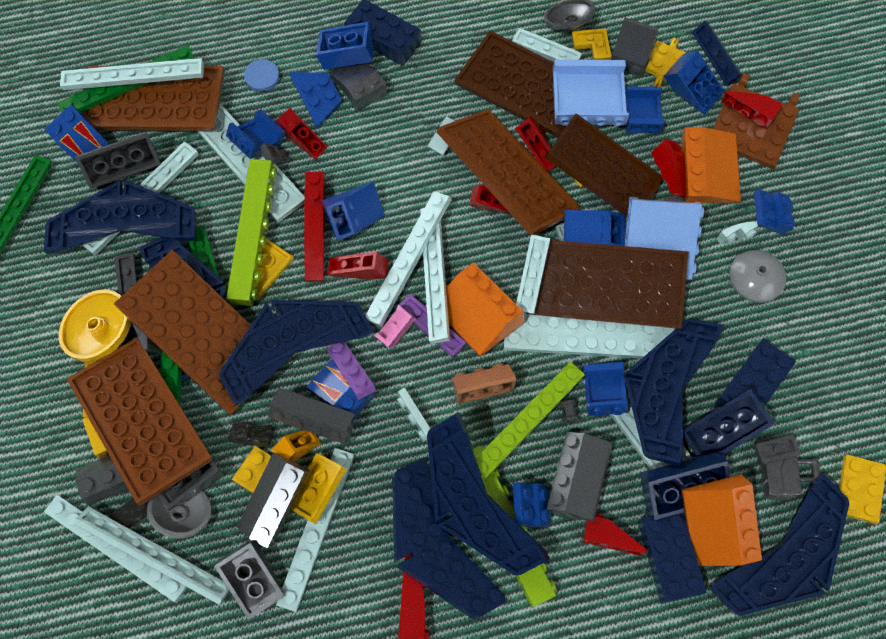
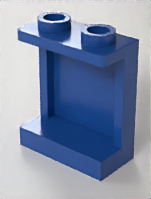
[625,86,664,133]
[226,109,285,159]
[583,362,628,417]

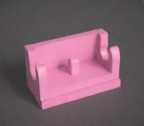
[375,305,417,348]

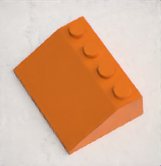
[681,127,741,204]
[446,263,524,357]
[682,474,762,566]

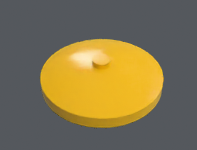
[59,290,131,362]

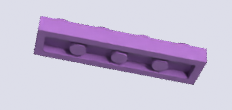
[397,294,466,358]
[326,342,376,400]

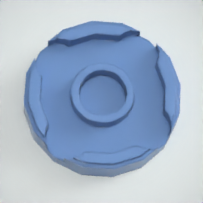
[244,59,279,92]

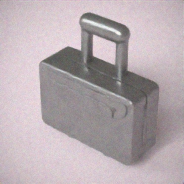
[758,456,820,500]

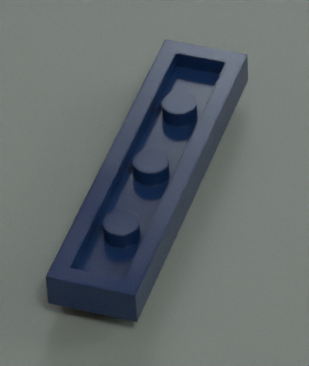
[692,21,742,86]

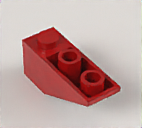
[721,90,783,129]
[275,107,327,159]
[651,139,686,197]

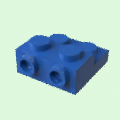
[754,189,795,235]
[513,482,551,529]

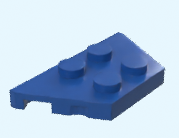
[289,72,342,129]

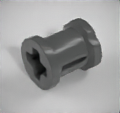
[559,400,580,424]

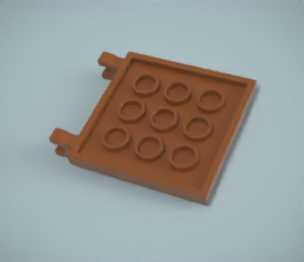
[713,73,800,170]

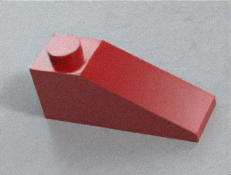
[515,116,556,172]
[469,184,511,215]
[327,251,389,280]
[581,513,647,556]

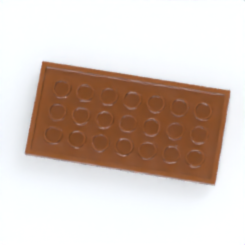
[82,66,225,131]
[436,109,581,236]
[114,250,251,415]
[67,337,213,506]

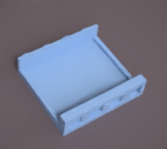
[553,60,629,126]
[625,197,704,280]

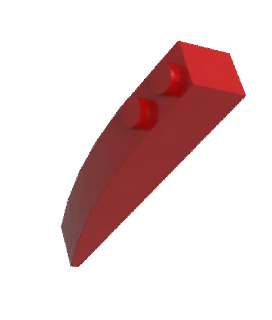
[304,171,326,282]
[398,554,429,639]

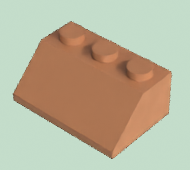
[451,363,516,405]

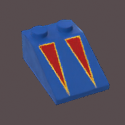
[44,105,110,162]
[306,359,376,419]

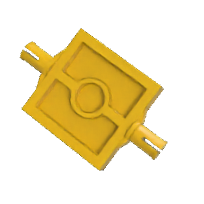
[644,38,686,87]

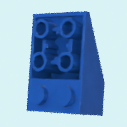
[663,50,725,115]
[321,181,385,240]
[564,210,625,246]

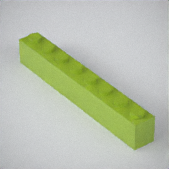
[226,159,277,306]
[476,361,585,482]
[473,445,557,608]

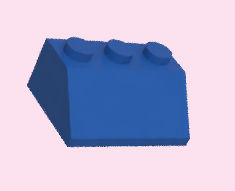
[316,21,374,70]

